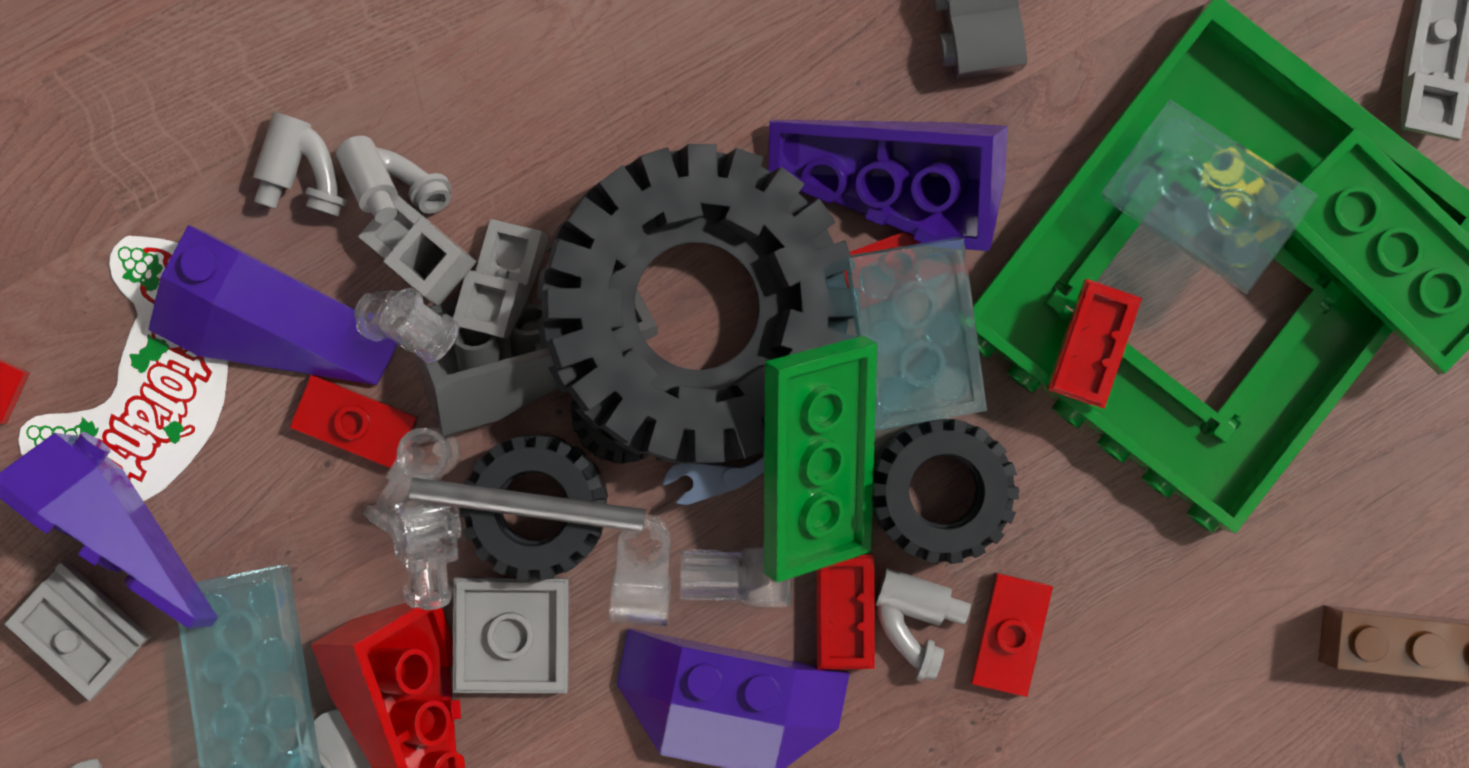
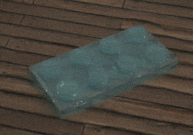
[178,564,321,768]

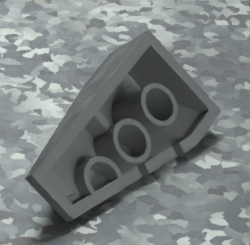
[405,290,658,436]

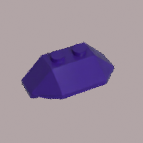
[617,628,850,768]

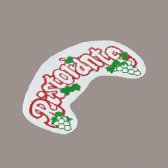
[18,236,228,501]

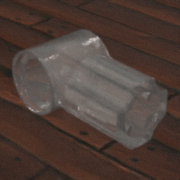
[680,546,792,607]

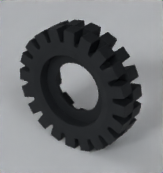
[536,144,859,464]

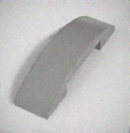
[1401,0,1469,141]

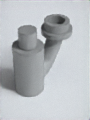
[253,112,349,217]
[336,136,451,223]
[875,567,971,682]

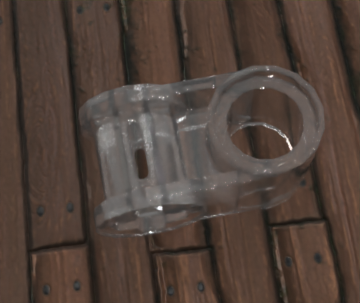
[610,514,671,626]

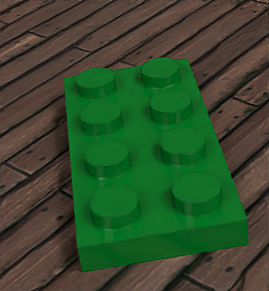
[1270,127,1469,375]
[764,335,877,583]

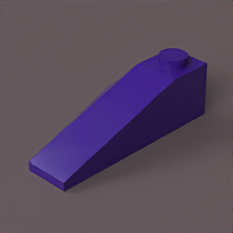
[769,120,1008,251]
[148,225,404,385]
[0,432,218,628]

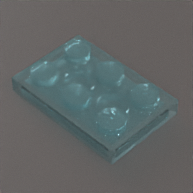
[1101,99,1318,295]
[845,237,987,431]

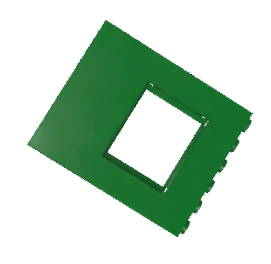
[957,0,1469,534]

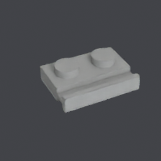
[5,561,151,701]

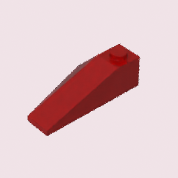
[311,595,465,768]

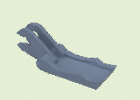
[663,456,764,505]

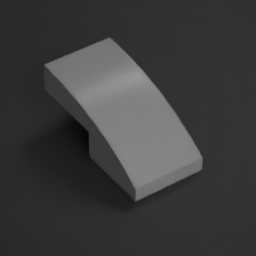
[451,219,549,339]

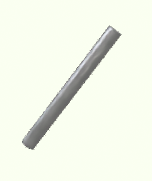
[409,477,646,533]

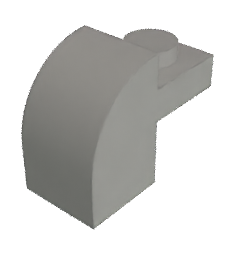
[358,195,477,306]

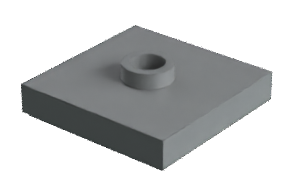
[453,577,569,693]

